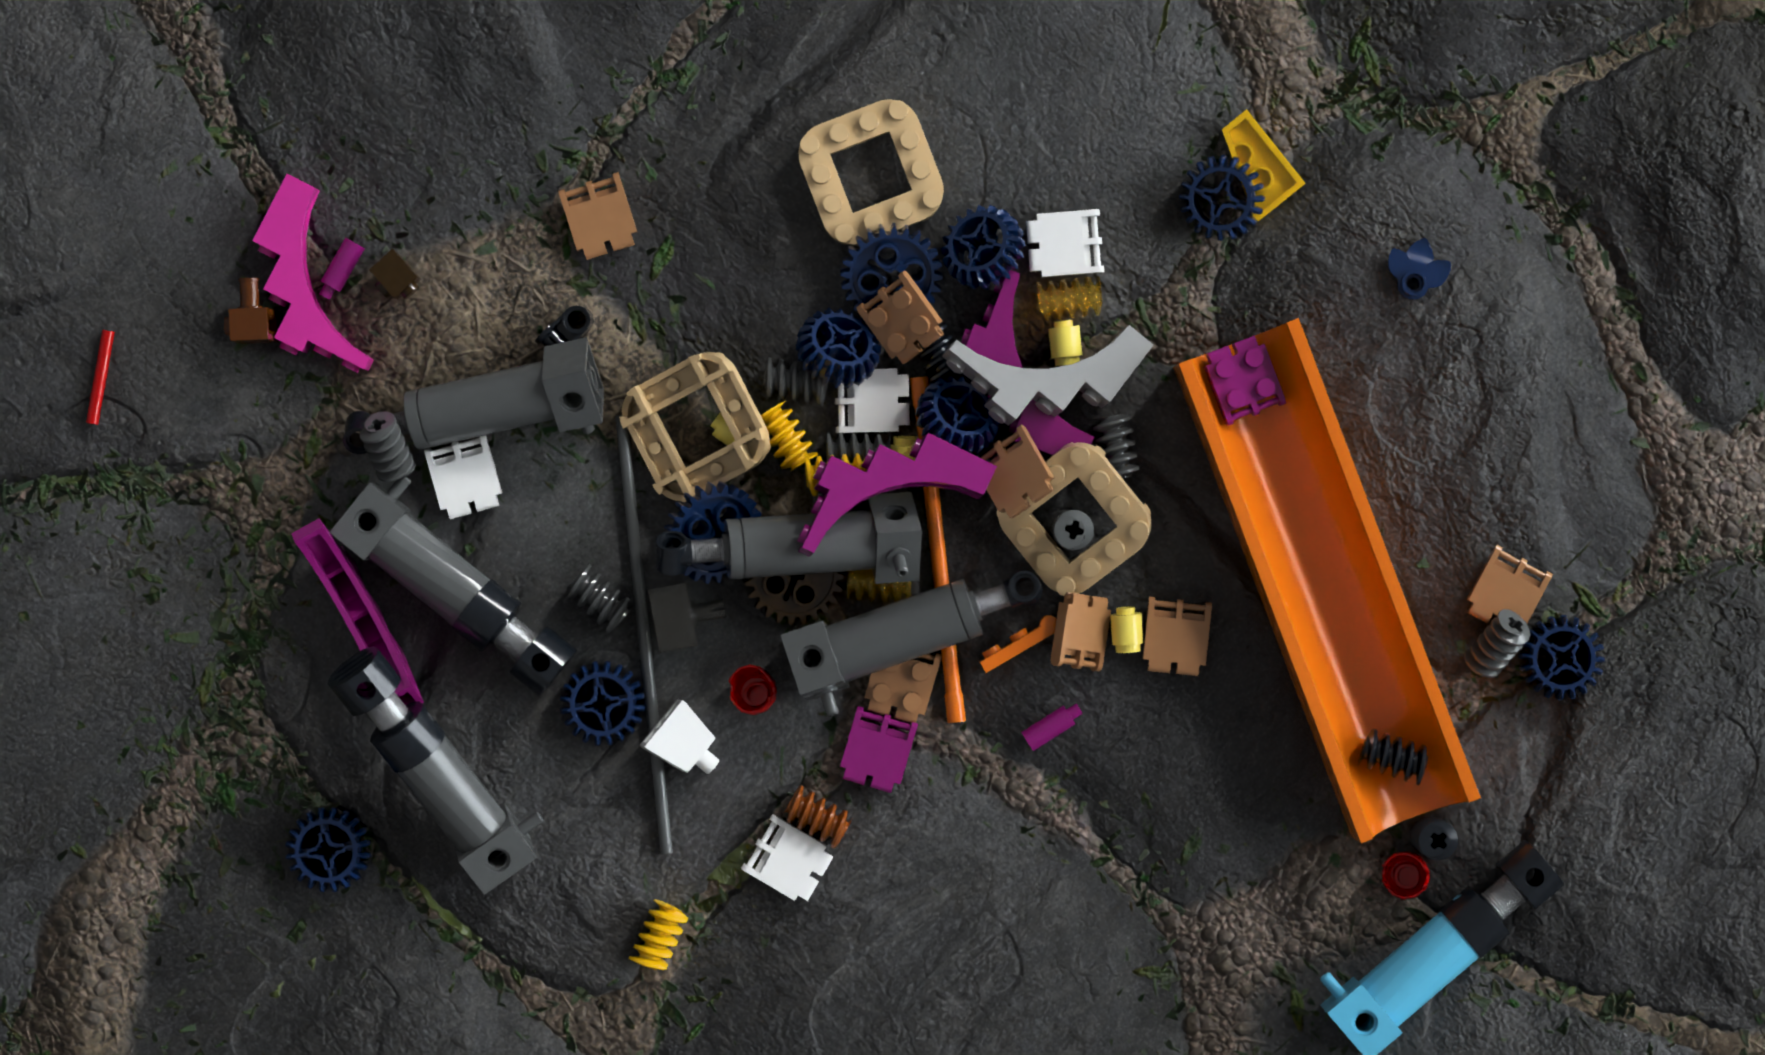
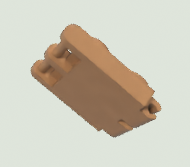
[558,172,638,260]
[856,271,944,364]
[977,424,1054,518]
[1466,544,1553,623]
[1050,592,1111,672]
[1142,596,1212,676]
[864,653,942,723]

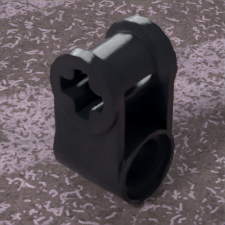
[535,305,594,346]

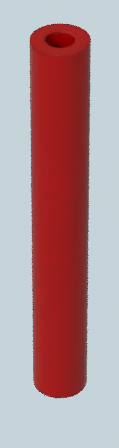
[86,330,115,425]

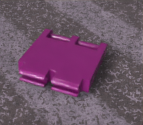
[1204,336,1286,426]
[840,706,918,793]

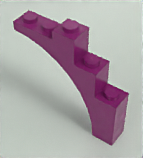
[961,270,1094,456]
[797,433,997,557]
[291,518,424,705]

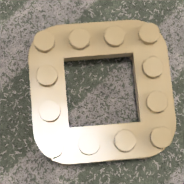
[798,99,944,246]
[619,352,771,502]
[997,442,1152,596]

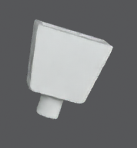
[639,699,719,774]

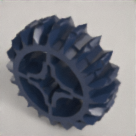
[1179,155,1265,241]
[941,205,1026,290]
[795,307,881,389]
[915,376,1000,456]
[1518,615,1605,700]
[560,661,645,746]
[285,807,371,892]

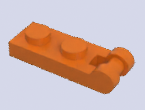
[979,615,1057,673]

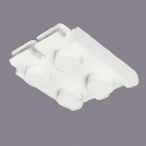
[1026,209,1104,278]
[835,368,910,433]
[424,435,502,519]
[741,814,833,901]

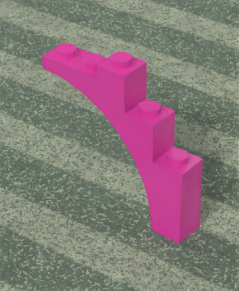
[252,174,374,373]

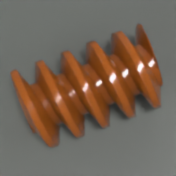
[782,785,853,849]

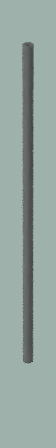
[615,415,673,854]

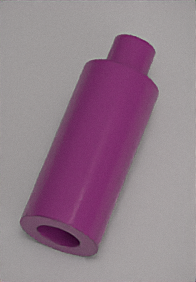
[319,237,365,300]
[1021,703,1083,751]

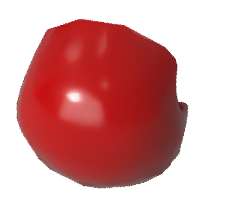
[729,664,777,715]
[1382,851,1430,900]

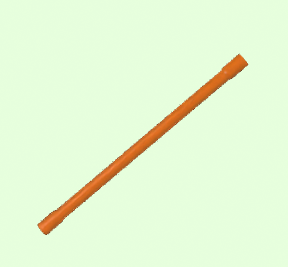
[910,376,966,723]

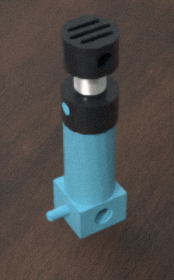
[1320,840,1565,1055]

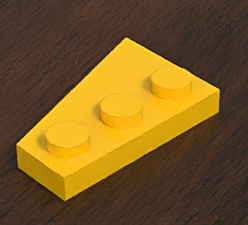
[1222,109,1306,221]

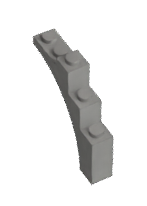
[942,325,1153,426]

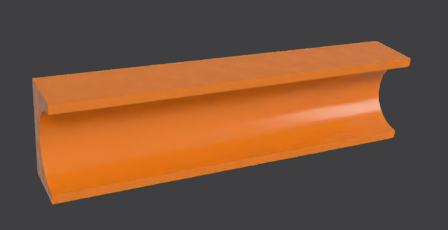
[1173,318,1481,844]

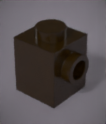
[369,249,421,300]

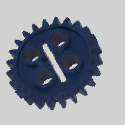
[840,223,943,311]
[664,481,762,584]

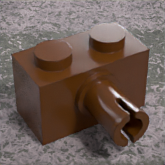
[224,278,279,344]

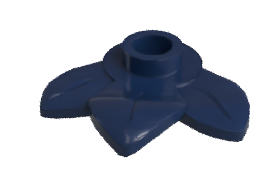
[1388,238,1451,300]

